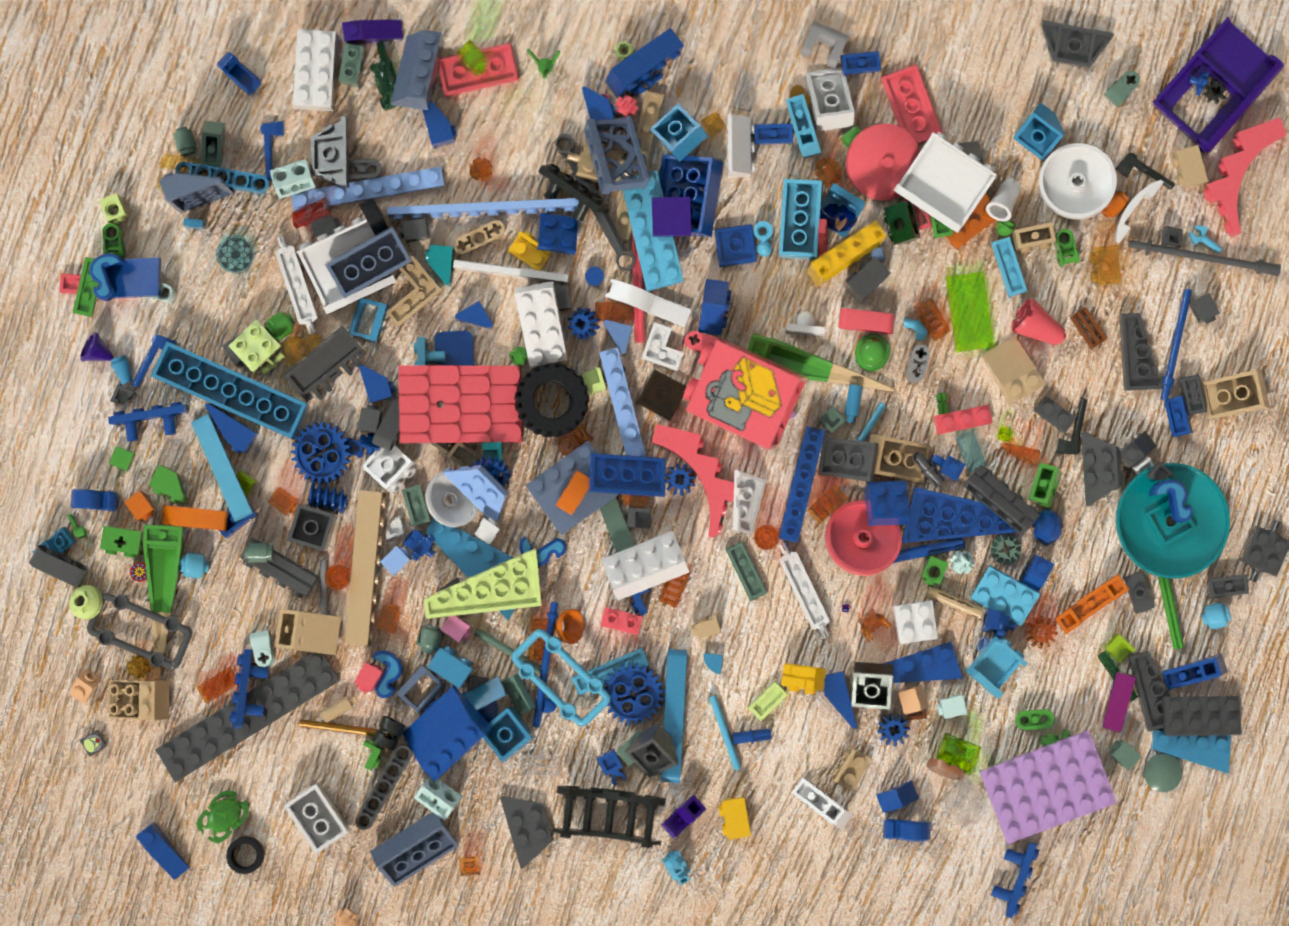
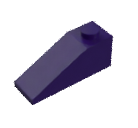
[342,20,403,45]

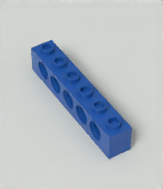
[778,426,825,543]

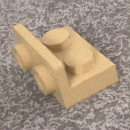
[832,747,872,792]

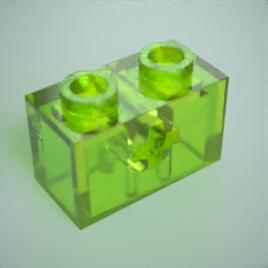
[456,40,488,77]
[935,733,981,775]

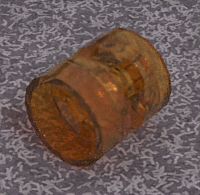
[753,525,779,550]
[325,565,351,590]

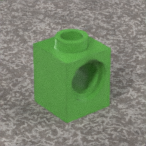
[920,556,949,586]

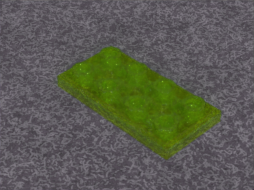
[945,272,994,353]

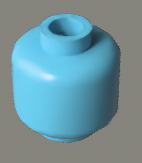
[180,553,209,579]
[1201,602,1231,630]

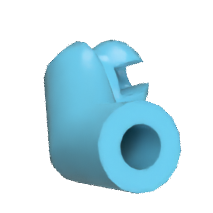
[903,318,928,341]

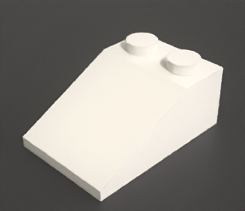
[806,68,855,132]

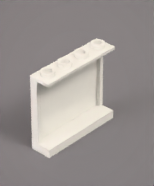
[894,131,997,233]
[296,217,396,314]

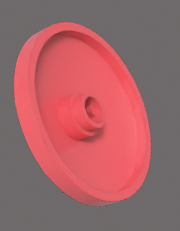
[846,123,920,201]
[825,500,902,576]

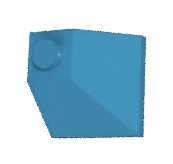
[1013,102,1065,161]

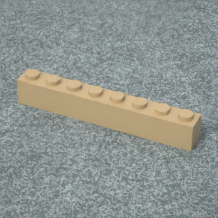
[345,490,387,646]

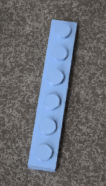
[599,347,646,457]

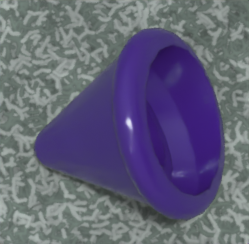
[80,332,114,362]

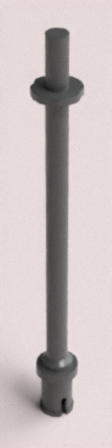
[1128,238,1281,276]

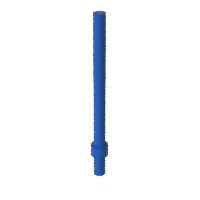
[1160,289,1192,401]

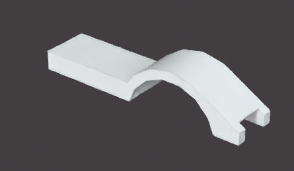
[605,279,692,328]

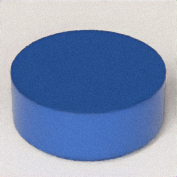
[585,267,604,286]

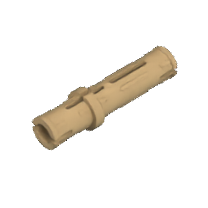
[925,585,984,619]

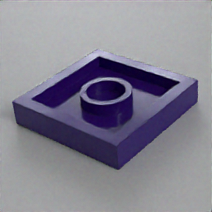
[651,197,691,237]

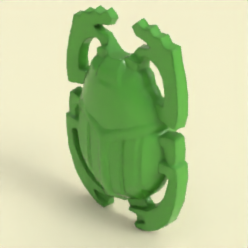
[196,790,249,844]

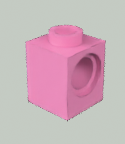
[440,615,472,642]

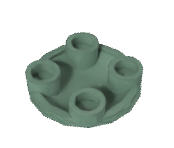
[1143,753,1182,792]

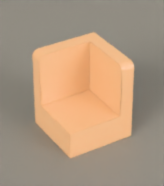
[898,685,928,714]

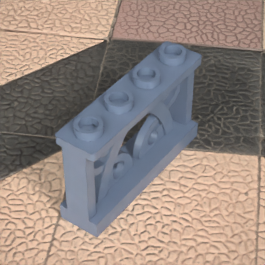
[584,116,651,195]

